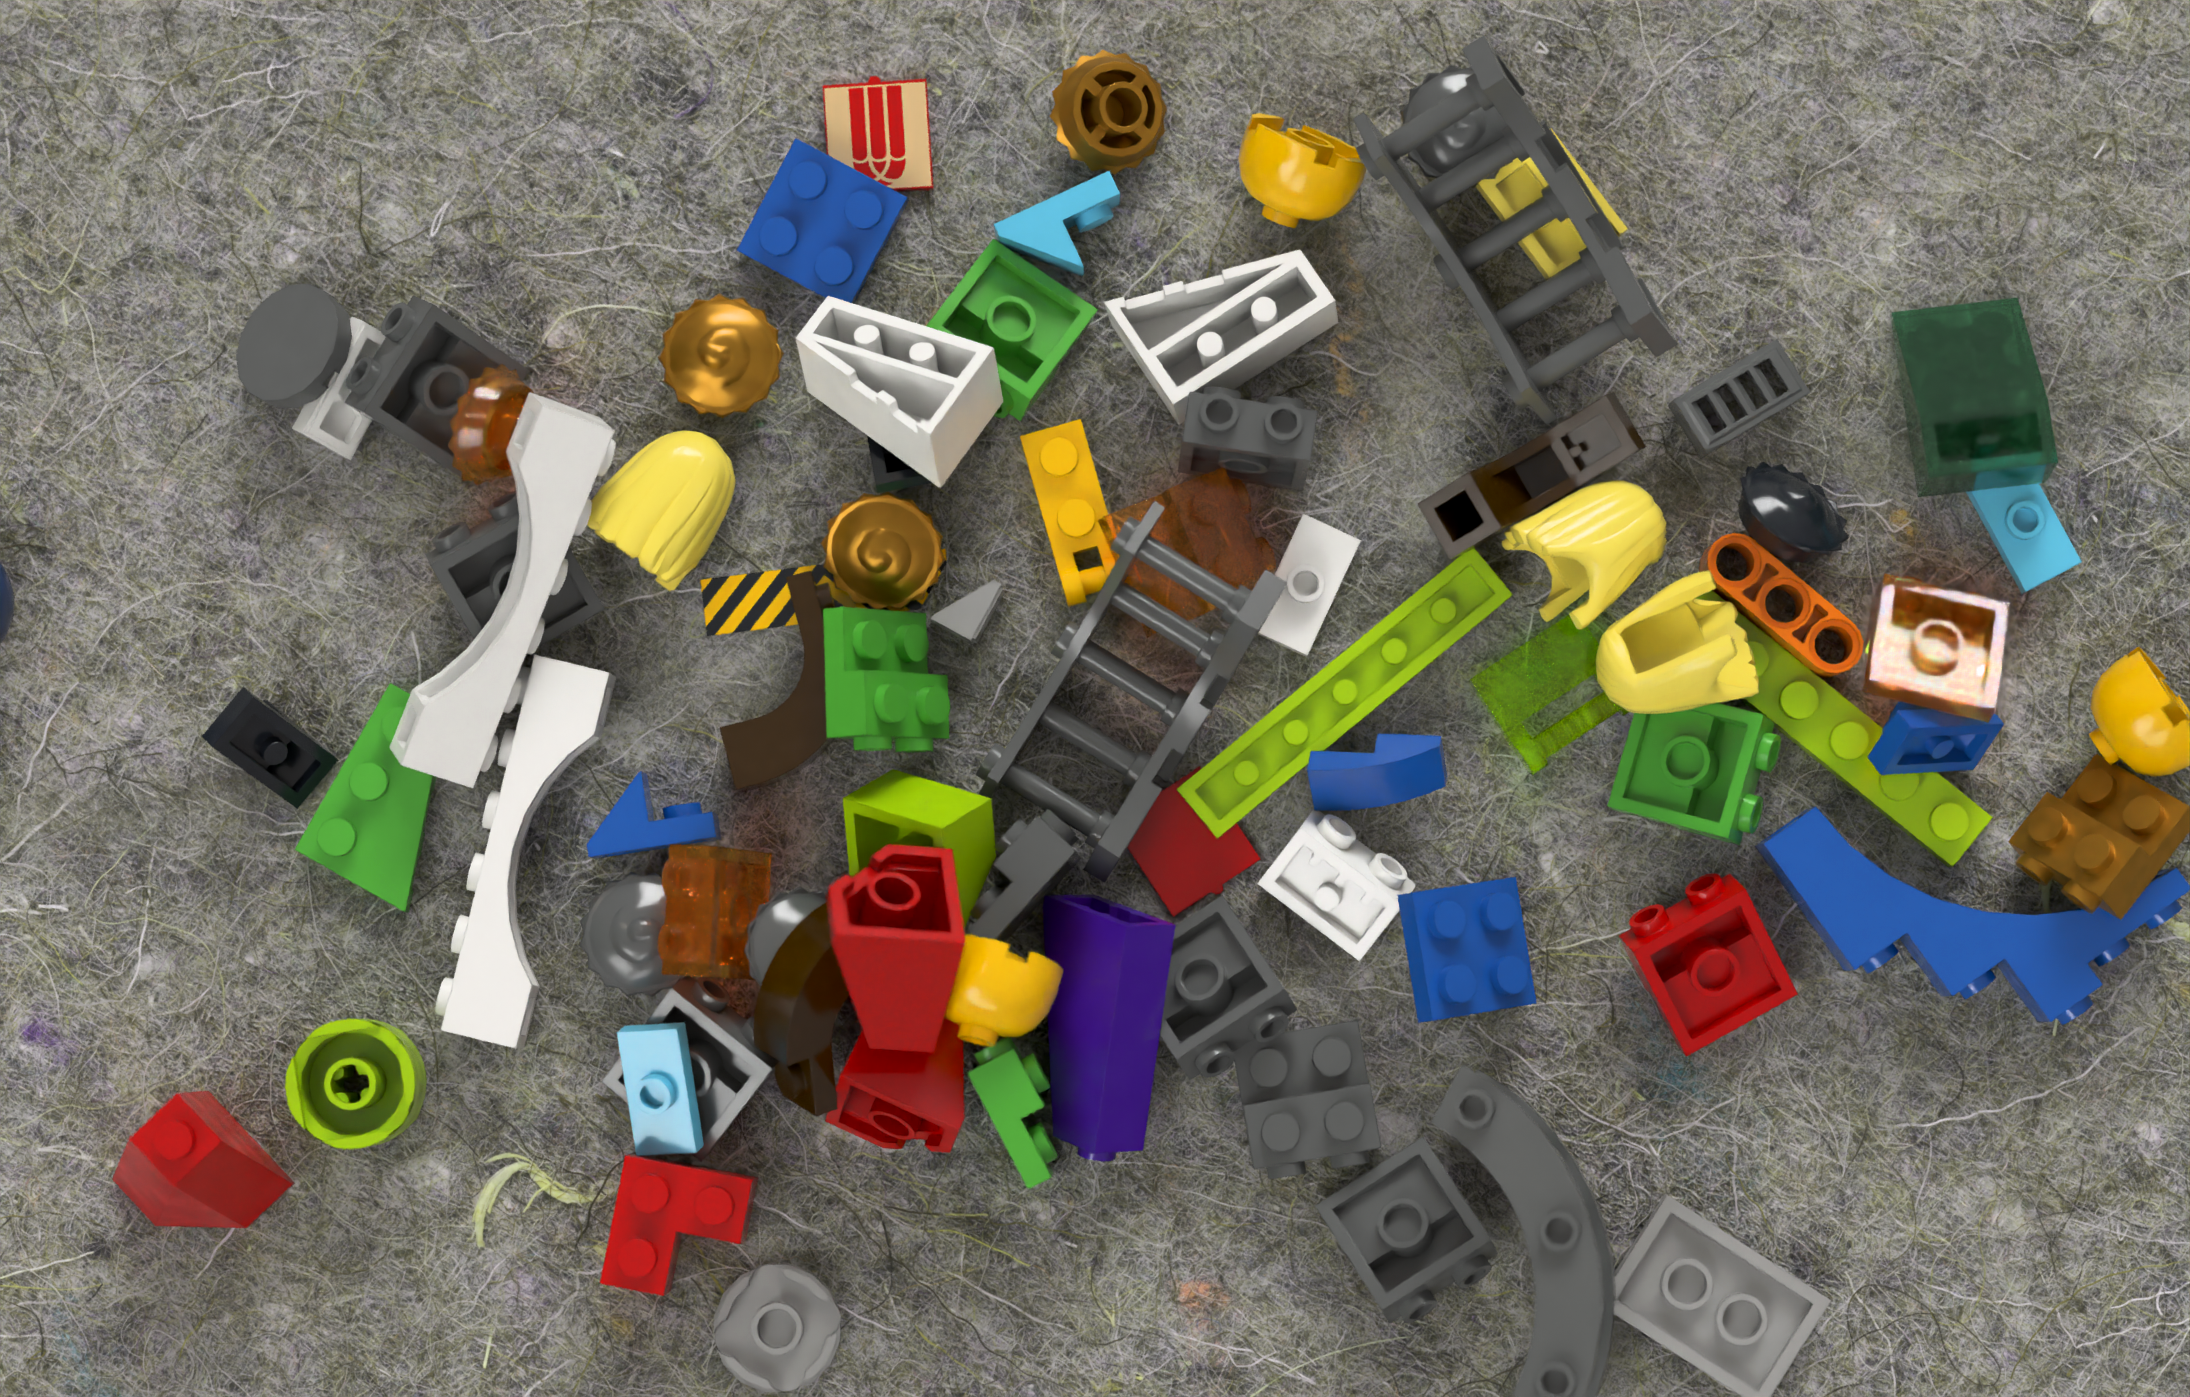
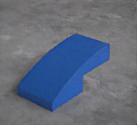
[1307,733,1447,811]

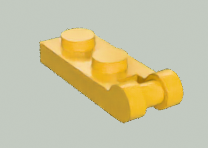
[1020,419,1128,607]

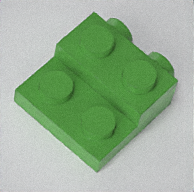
[926,238,1098,422]
[823,607,950,753]
[1607,703,1781,846]
[967,1037,1058,1189]

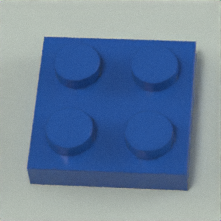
[737,138,909,304]
[1397,877,1537,1023]

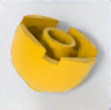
[1238,113,1367,228]
[2089,646,2190,777]
[944,934,1063,1047]

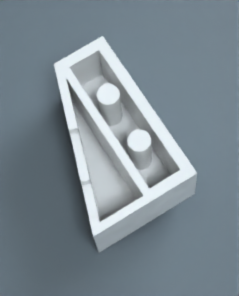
[1104,249,1338,425]
[795,296,1003,489]

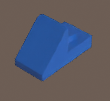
[1867,676,2004,775]
[587,771,721,859]

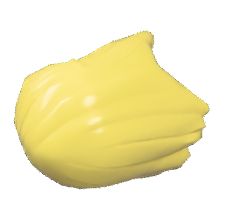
[587,430,736,591]
[1502,480,1667,630]
[1596,571,1759,714]

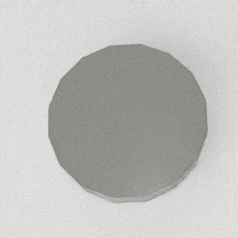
[714,1264,841,1392]

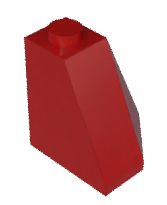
[826,844,966,1053]
[825,1018,964,1153]
[112,1091,295,1228]

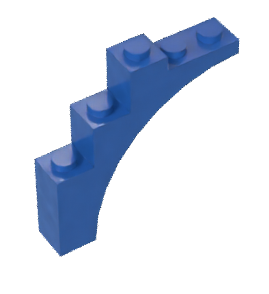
[1755,807,2190,1025]

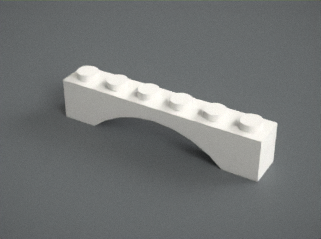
[390,392,615,788]
[435,655,616,1048]

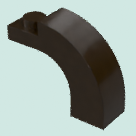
[1417,392,1646,559]
[719,571,836,793]
[753,902,850,1117]

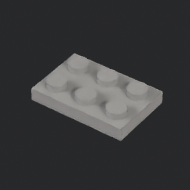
[1614,1194,1831,1397]

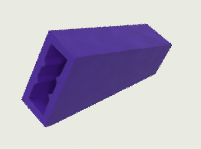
[1043,894,1176,1161]

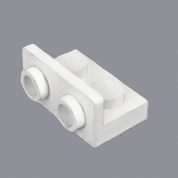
[1257,809,1415,961]

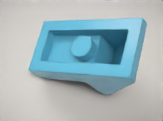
[994,171,1120,276]

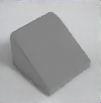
[930,580,1004,645]

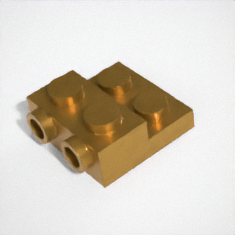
[2008,754,2190,920]

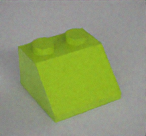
[843,769,996,928]

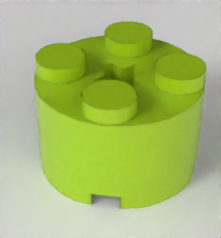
[285,1019,427,1149]

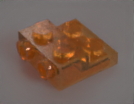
[1098,467,1276,638]
[1862,573,2010,723]
[658,844,772,980]

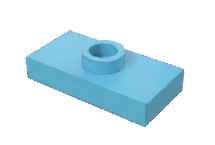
[1961,450,2082,594]
[617,1022,704,1156]

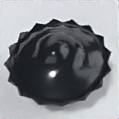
[1738,462,1849,563]

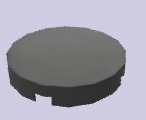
[236,284,352,409]

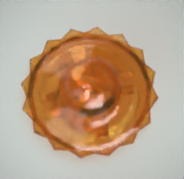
[448,363,535,486]

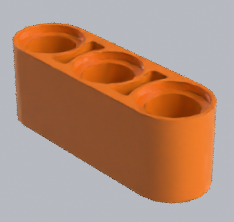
[1699,533,1864,678]

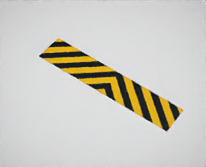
[700,549,947,636]

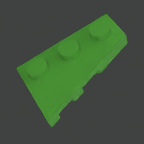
[294,683,436,913]

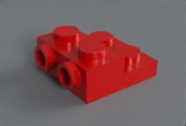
[1619,873,1798,1057]

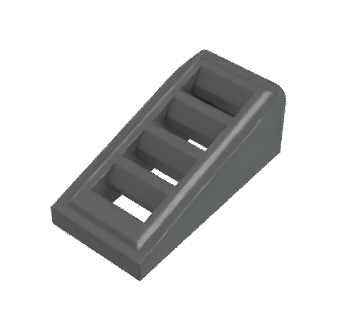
[1668,339,1810,459]

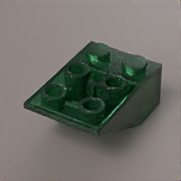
[1890,298,2058,497]

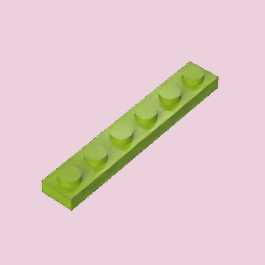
[1177,548,1513,839]
[1695,590,1993,868]

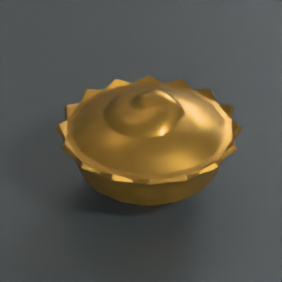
[1050,50,1167,175]
[658,293,784,418]
[820,492,945,610]

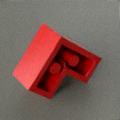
[600,1153,758,1296]

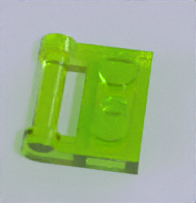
[1468,615,1629,776]

